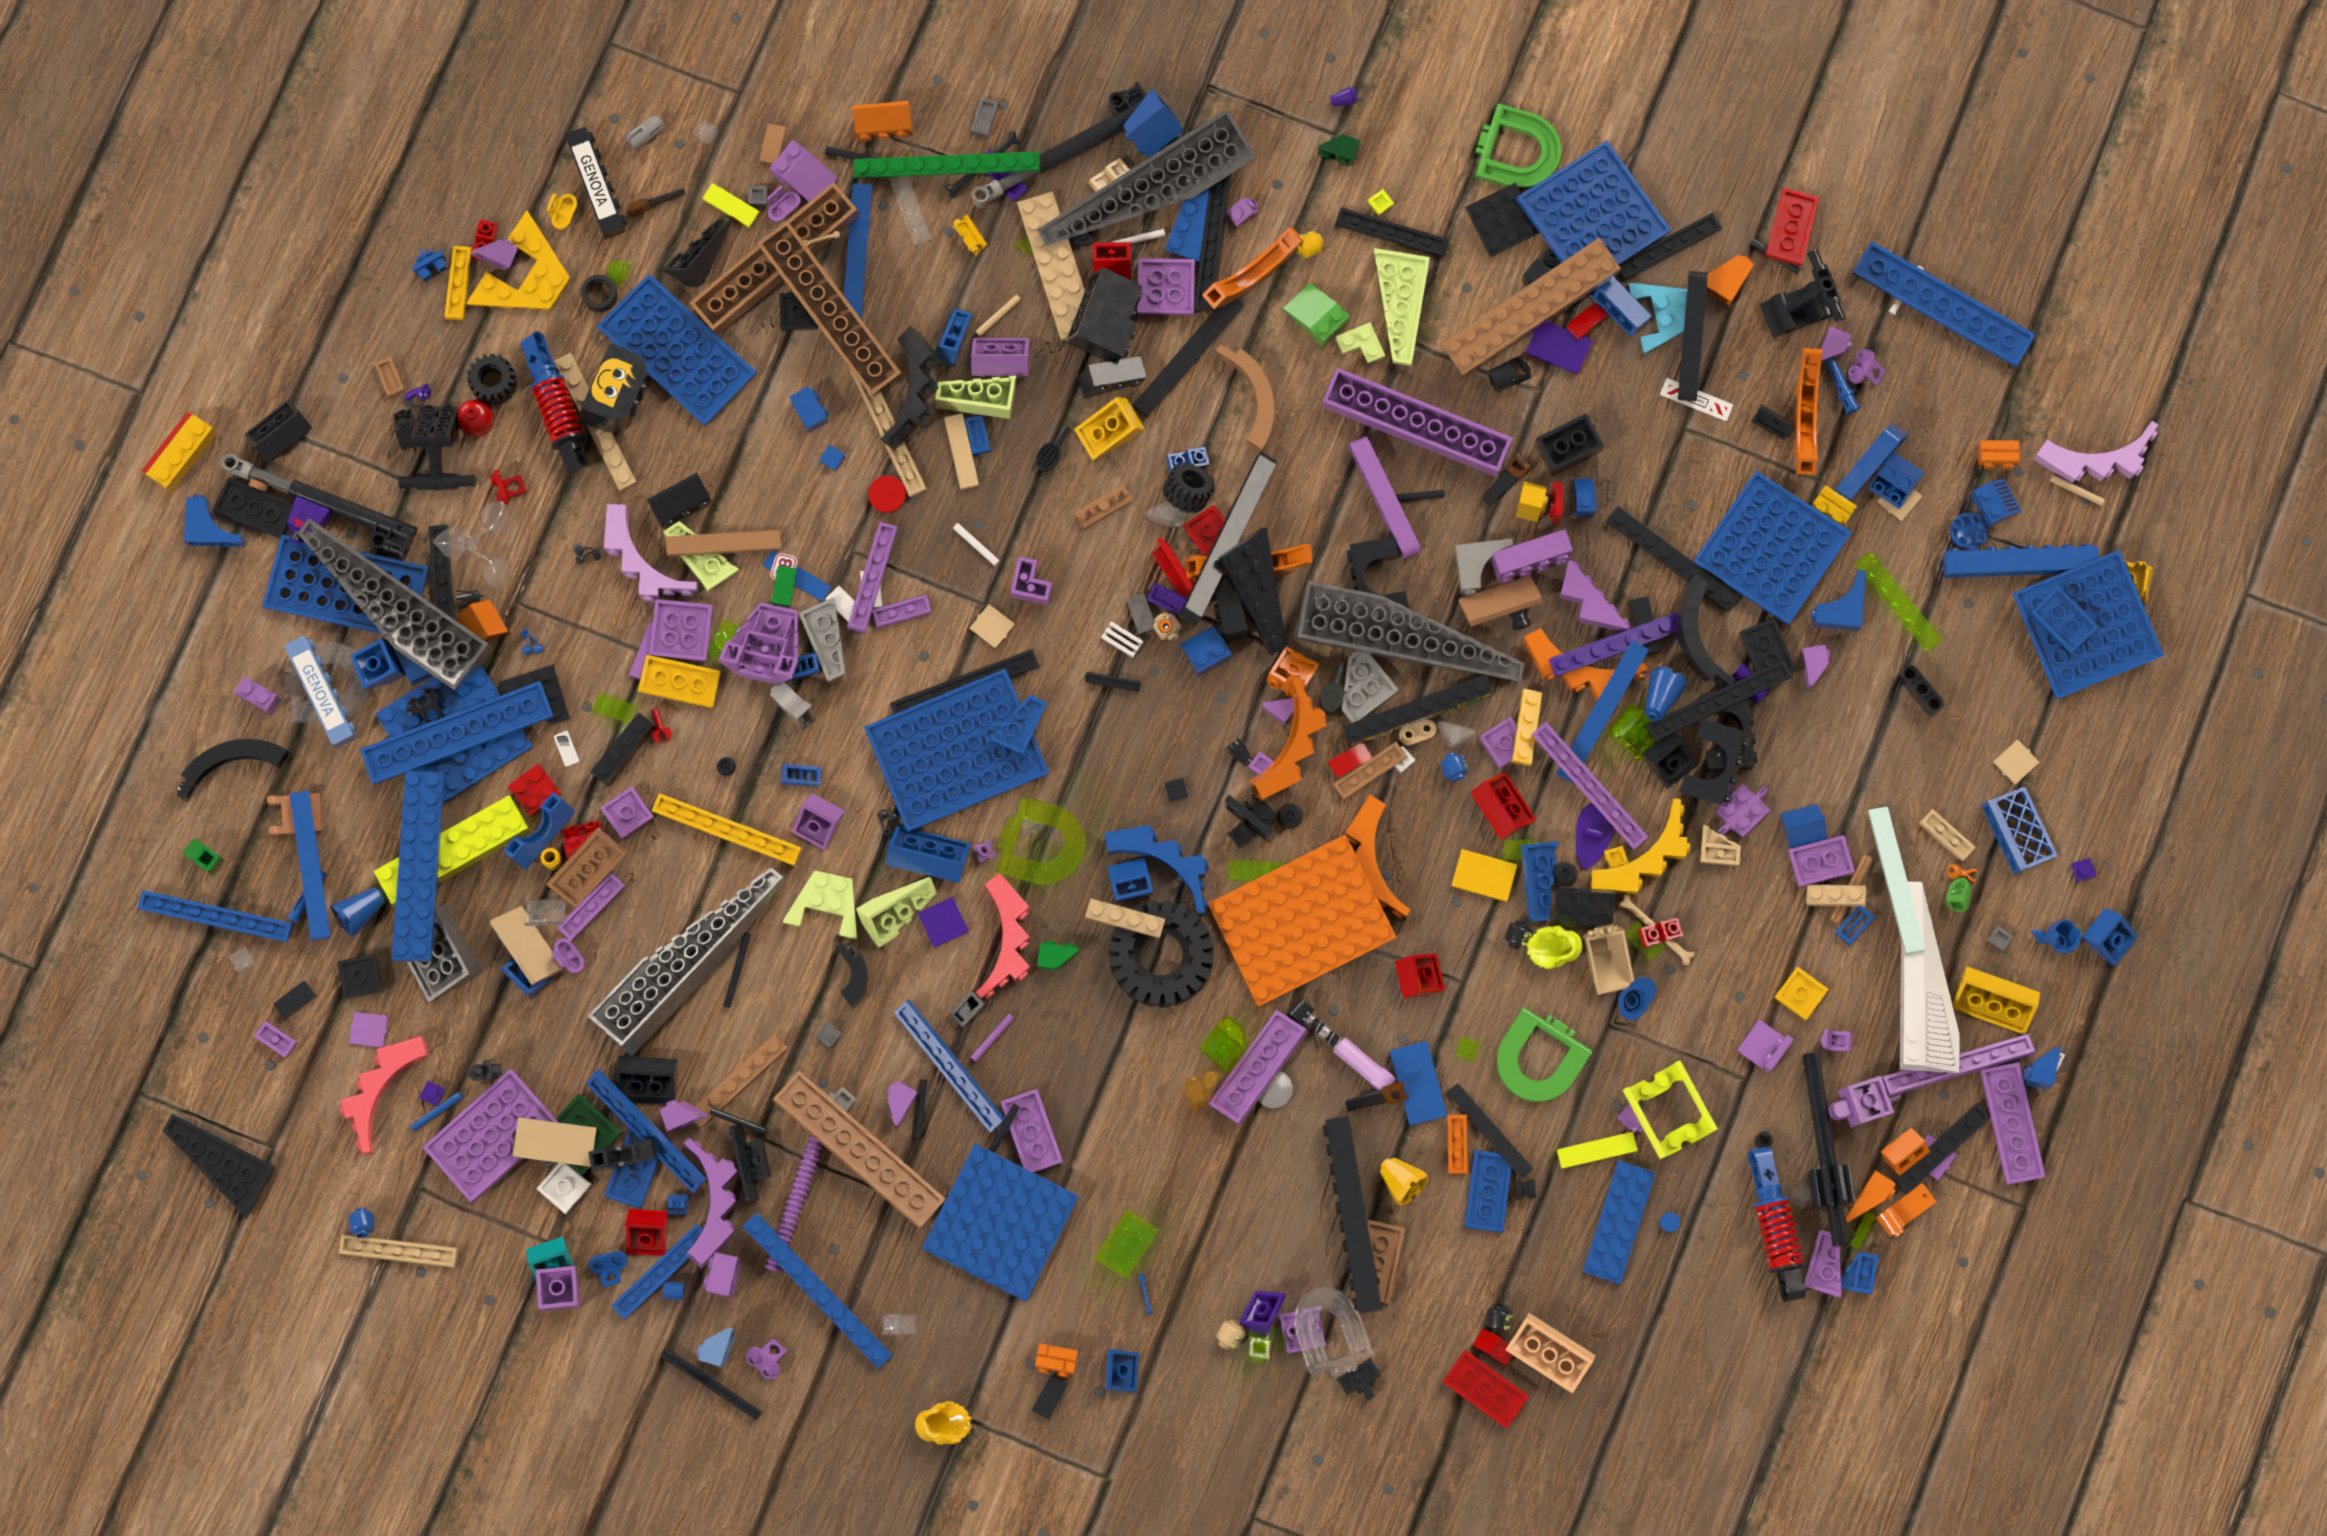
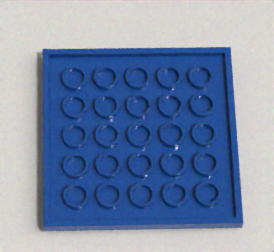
[1516,140,1671,265]
[1693,471,1852,626]
[2012,550,2164,699]
[375,665,533,804]
[922,1143,1079,1302]

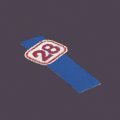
[762,551,831,602]

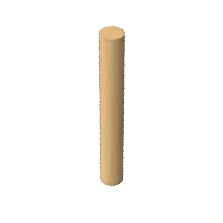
[975,294,1021,337]
[2050,475,2105,506]

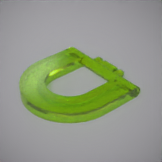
[996,796,1085,884]

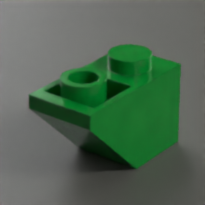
[182,838,225,875]
[1037,941,1079,971]

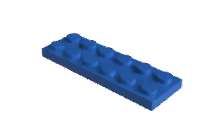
[1583,1160,1655,1285]

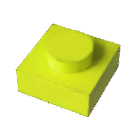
[1368,189,1394,216]

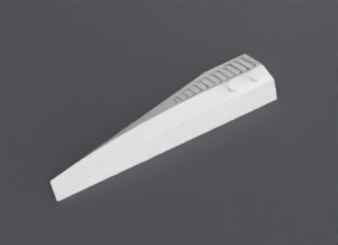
[1900,881,1959,1073]

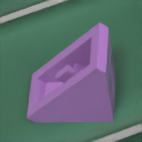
[1262,698,1294,726]

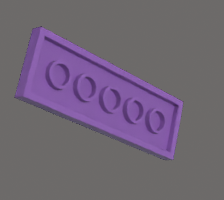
[1208,1010,1308,1125]
[1980,1062,2046,1185]

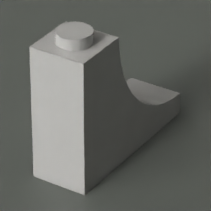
[1455,538,1513,596]
[770,682,816,730]

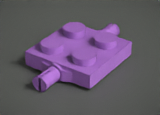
[1715,784,1770,838]

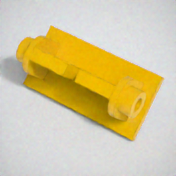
[953,214,987,256]

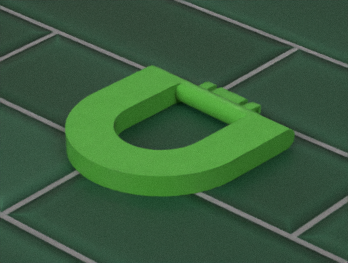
[1475,104,1561,190]
[1497,1007,1593,1102]

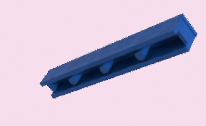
[844,184,873,321]

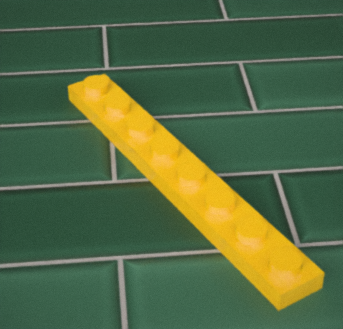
[652,793,802,866]

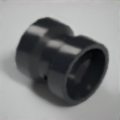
[1509,608,1531,630]
[1514,1179,1536,1200]

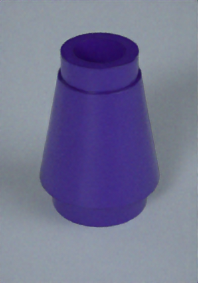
[1330,87,1358,107]

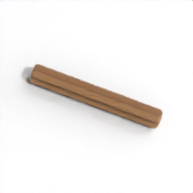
[1830,855,1873,924]

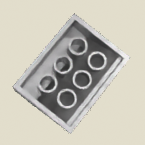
[407,905,482,1003]

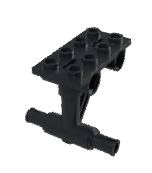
[1760,249,1846,338]
[398,405,476,491]

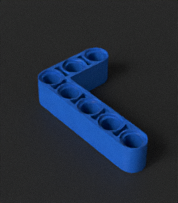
[1834,423,1908,502]

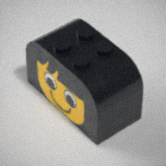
[579,343,647,433]

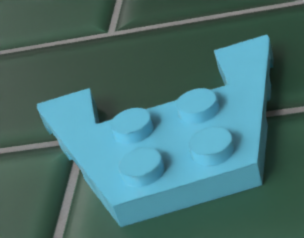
[1627,283,1687,355]

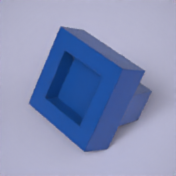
[668,1195,689,1215]

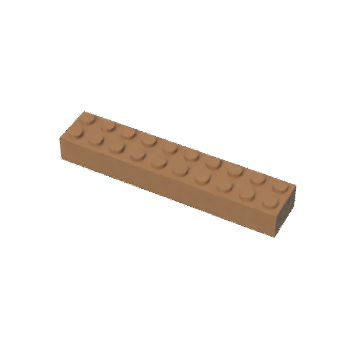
[690,182,860,335]
[757,221,902,397]
[1442,238,1621,378]

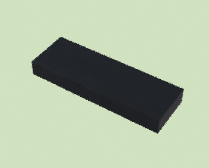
[1629,596,1661,655]

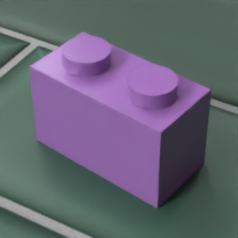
[234,676,281,715]

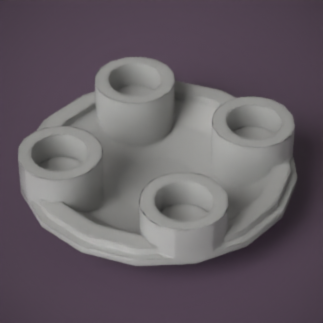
[1258,1071,1293,1109]

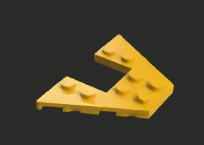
[467,210,571,311]

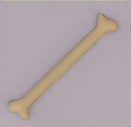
[1618,894,1695,965]

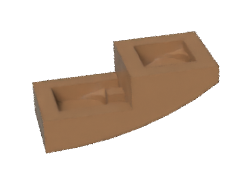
[759,123,787,164]

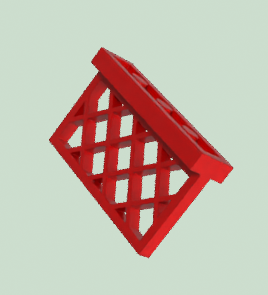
[1151,537,1208,608]

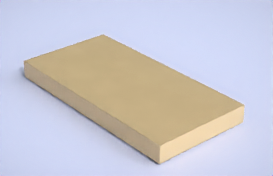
[490,906,563,985]
[513,1117,596,1167]

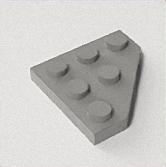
[1342,651,1399,723]

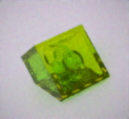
[1606,704,1654,761]

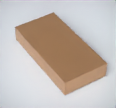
[374,357,406,399]

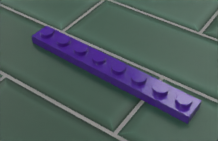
[1548,613,1677,678]

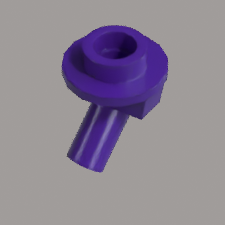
[404,384,431,402]

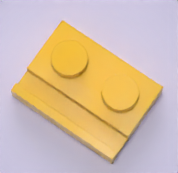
[1811,485,1857,527]

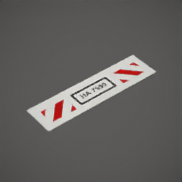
[1660,378,1733,421]

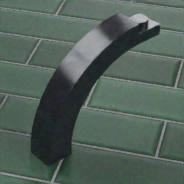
[1676,573,1735,688]
[177,739,291,802]

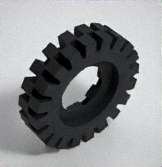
[1108,900,1214,1008]

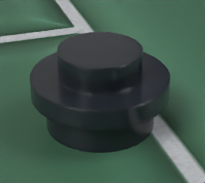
[717,757,736,776]

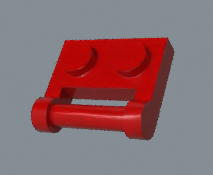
[1549,482,1563,525]

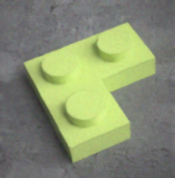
[1336,322,1385,364]

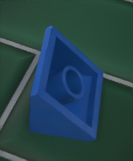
[1780,804,1827,849]
[501,959,552,999]
[1105,1349,1139,1392]

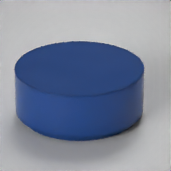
[1660,1212,1680,1232]

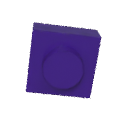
[2071,858,2096,882]
[419,1081,446,1106]

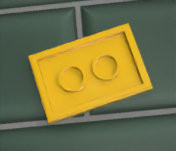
[1451,849,1517,902]

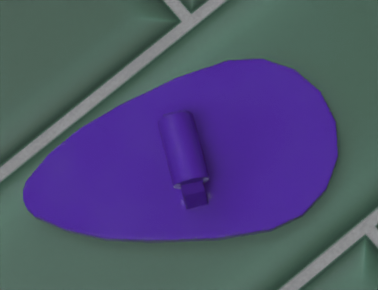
[1576,803,1615,869]

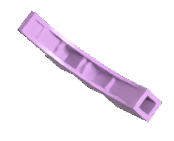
[2033,421,2158,483]
[604,504,699,602]

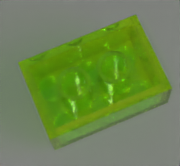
[1094,1209,1160,1281]

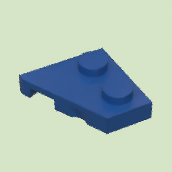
[1841,1252,1879,1295]

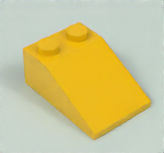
[1074,397,1145,460]

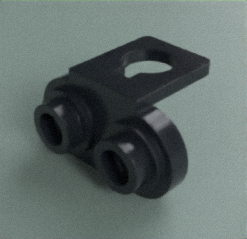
[407,687,445,723]

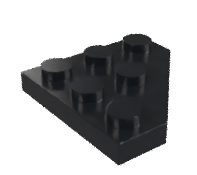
[499,665,570,725]

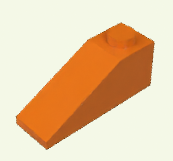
[1845,1171,1896,1223]

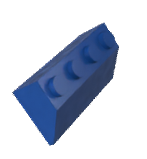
[885,825,971,883]

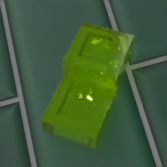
[591,692,635,723]
[1504,840,1542,860]

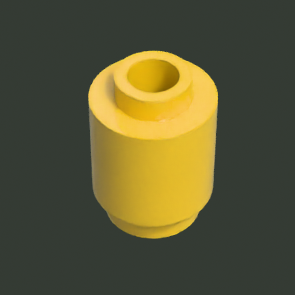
[541,848,563,870]

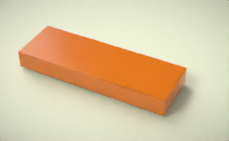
[1447,1115,1468,1174]

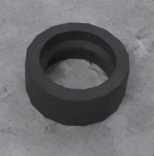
[581,275,617,312]

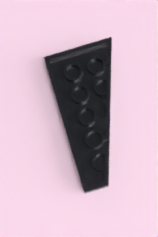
[163,1114,275,1219]

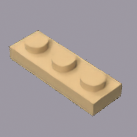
[1806,885,1866,906]

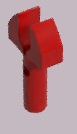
[651,708,672,744]

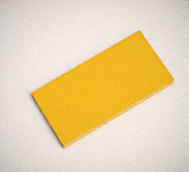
[638,655,721,709]

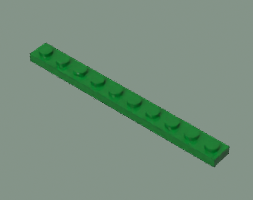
[854,151,1040,179]

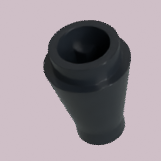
[1226,738,1253,767]

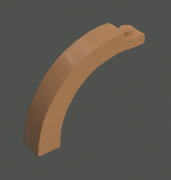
[1216,345,1274,452]

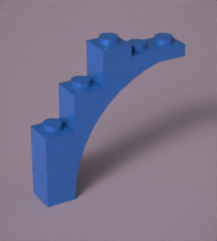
[1105,825,1209,916]

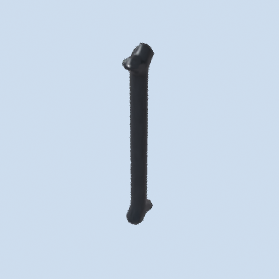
[945,131,1020,198]

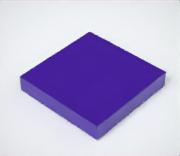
[918,897,969,948]

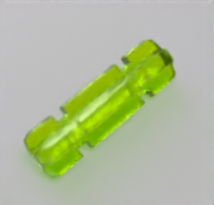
[1850,1212,1875,1249]

